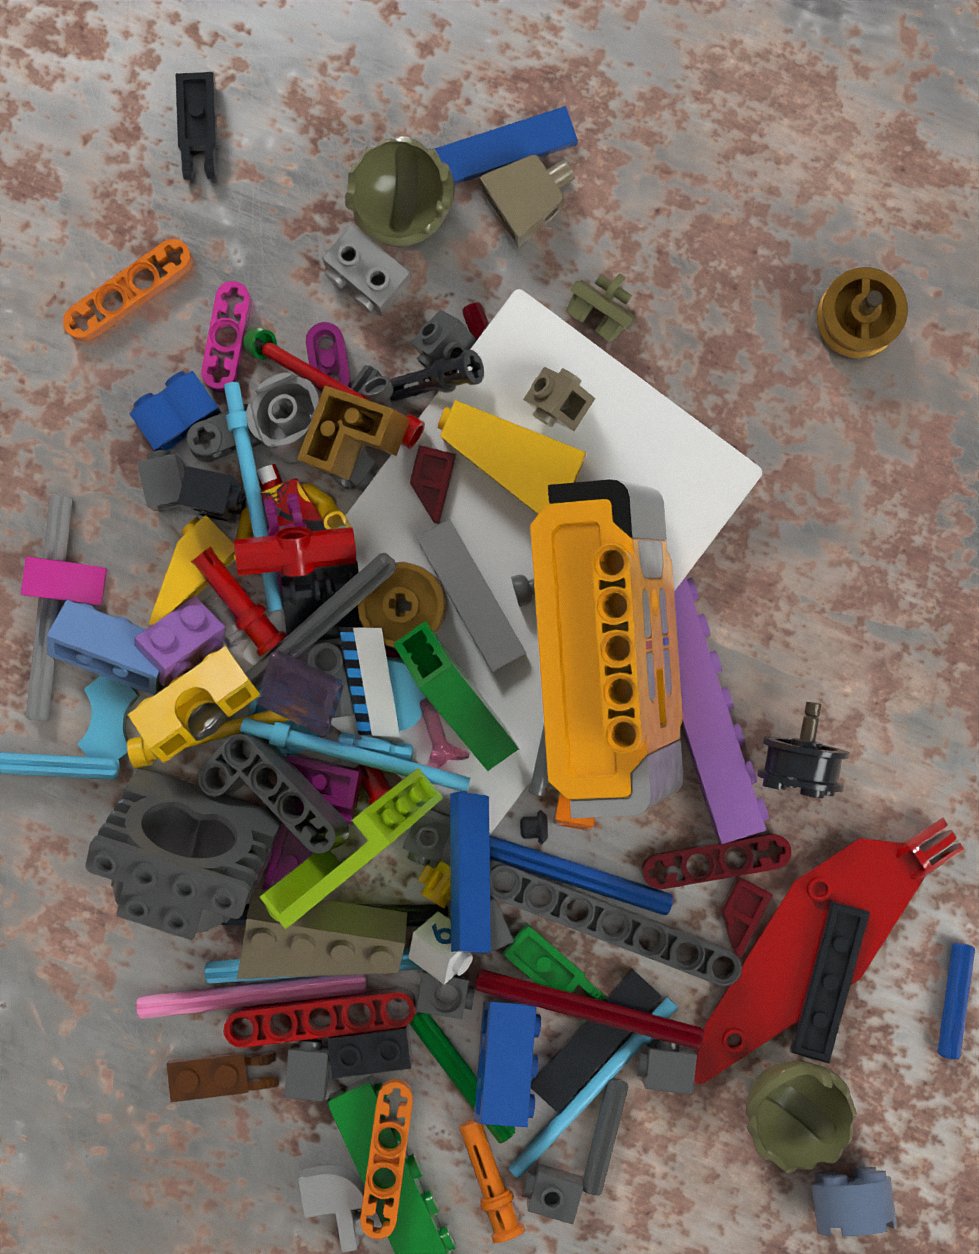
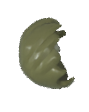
[345,136,454,246]
[745,1061,857,1173]

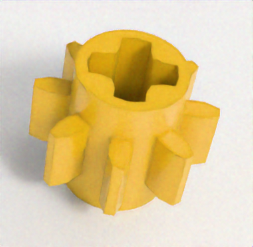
[418,860,451,909]

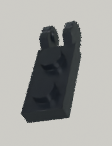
[175,72,218,180]

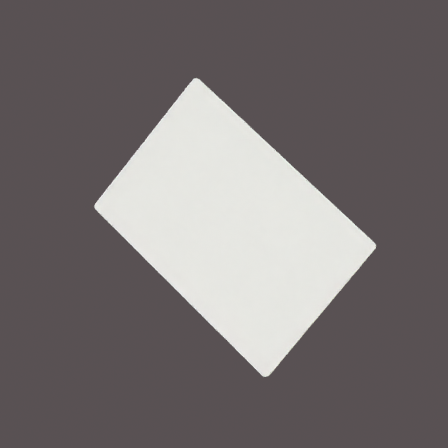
[244,289,762,836]

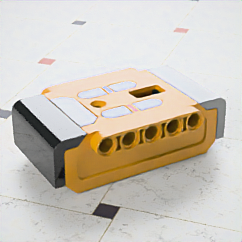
[530,479,683,818]

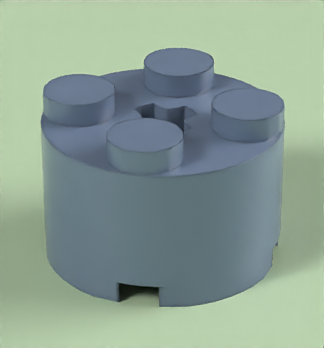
[811,1167,897,1236]

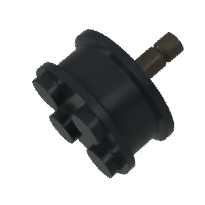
[757,701,850,798]

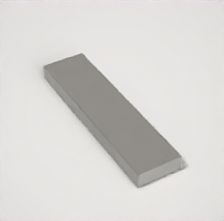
[416,518,526,673]

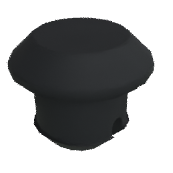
[520,810,548,845]

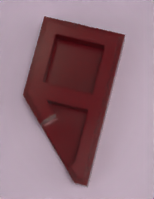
[410,445,456,524]
[720,876,773,958]

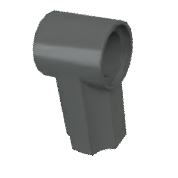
[308,642,354,720]

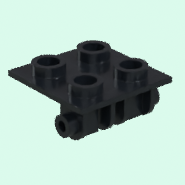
[280,560,364,641]

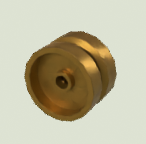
[358,561,447,648]

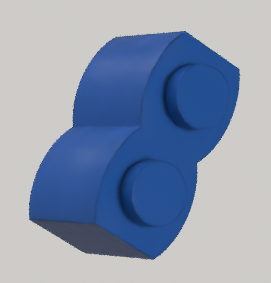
[129,371,222,451]

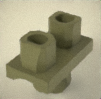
[566,273,637,342]

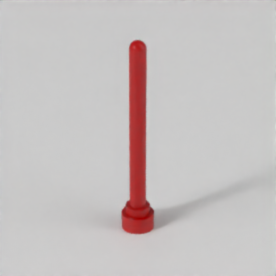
[262,343,425,449]

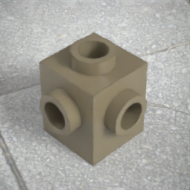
[523,367,596,431]

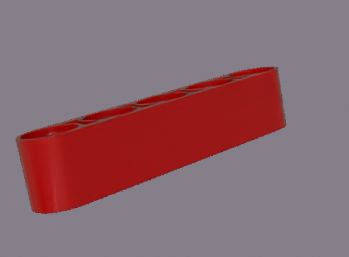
[223,987,416,1048]

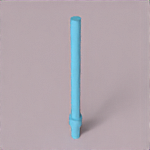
[224,382,284,612]
[240,717,471,793]
[508,996,679,1179]

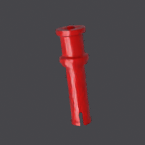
[191,546,286,657]

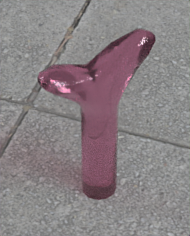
[419,698,470,769]

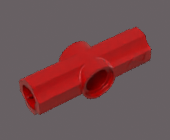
[234,526,357,577]

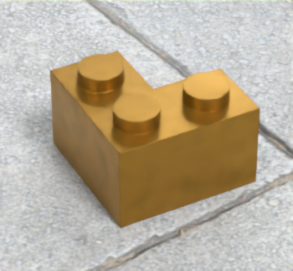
[297,386,410,481]

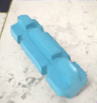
[337,733,413,761]

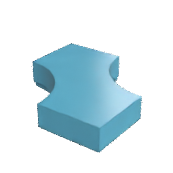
[77,676,140,761]

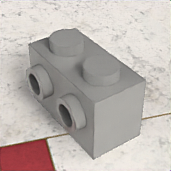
[322,224,412,316]

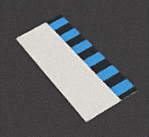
[339,627,400,737]

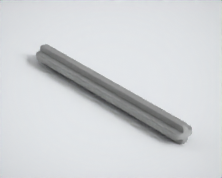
[26,494,72,721]

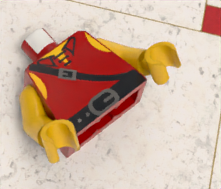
[234,464,352,562]

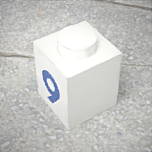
[408,912,473,984]

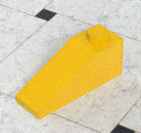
[149,515,235,626]

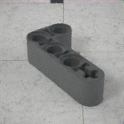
[198,733,349,854]

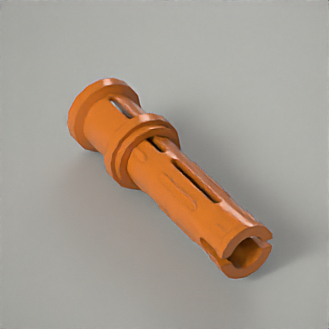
[458,1119,526,1243]

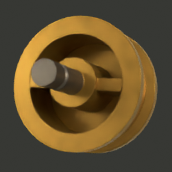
[816,267,908,359]

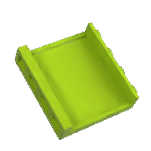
[260,768,443,929]

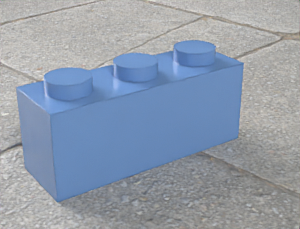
[46,600,161,695]

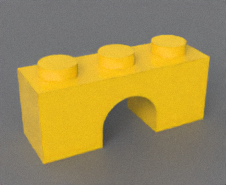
[127,646,260,763]

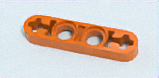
[63,239,193,342]
[360,1078,414,1239]

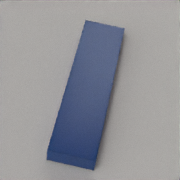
[434,106,578,185]
[450,792,491,954]

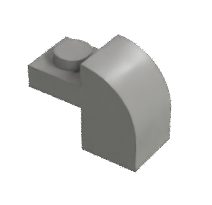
[298,1165,365,1253]

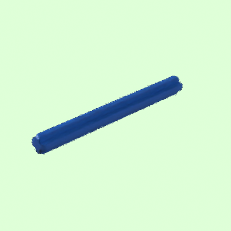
[489,835,673,916]

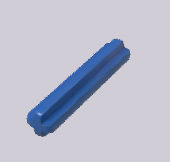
[938,943,975,1059]

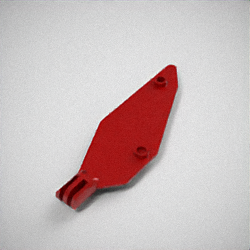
[694,818,965,1084]

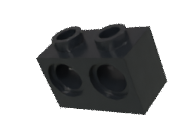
[178,466,246,523]
[328,1025,413,1079]

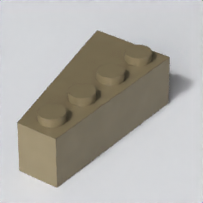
[237,889,407,979]

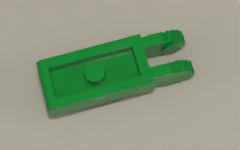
[502,923,607,1022]

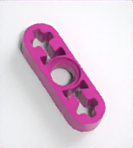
[201,281,252,392]

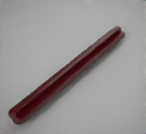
[475,969,704,1049]

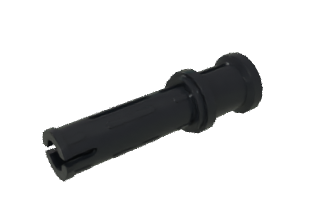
[390,350,484,402]

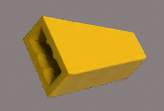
[437,400,586,515]

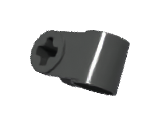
[187,404,261,462]

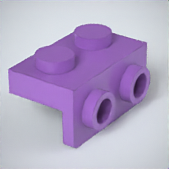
[134,596,225,687]

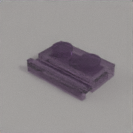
[256,650,345,736]

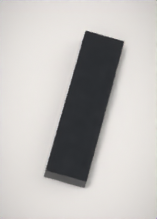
[790,900,870,1064]
[531,969,662,1113]

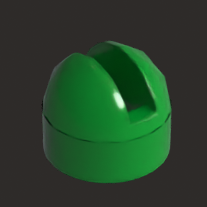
[243,327,277,360]

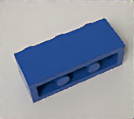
[474,1001,541,1127]

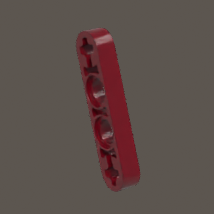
[641,834,791,889]

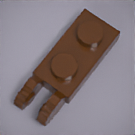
[166,1051,279,1102]

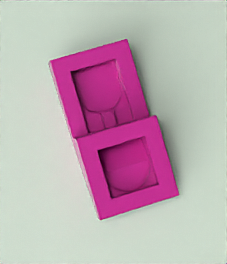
[20,556,107,606]

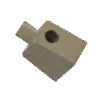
[479,154,575,248]

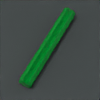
[410,1012,515,1143]

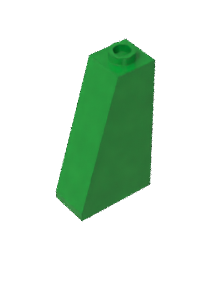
[393,621,519,771]

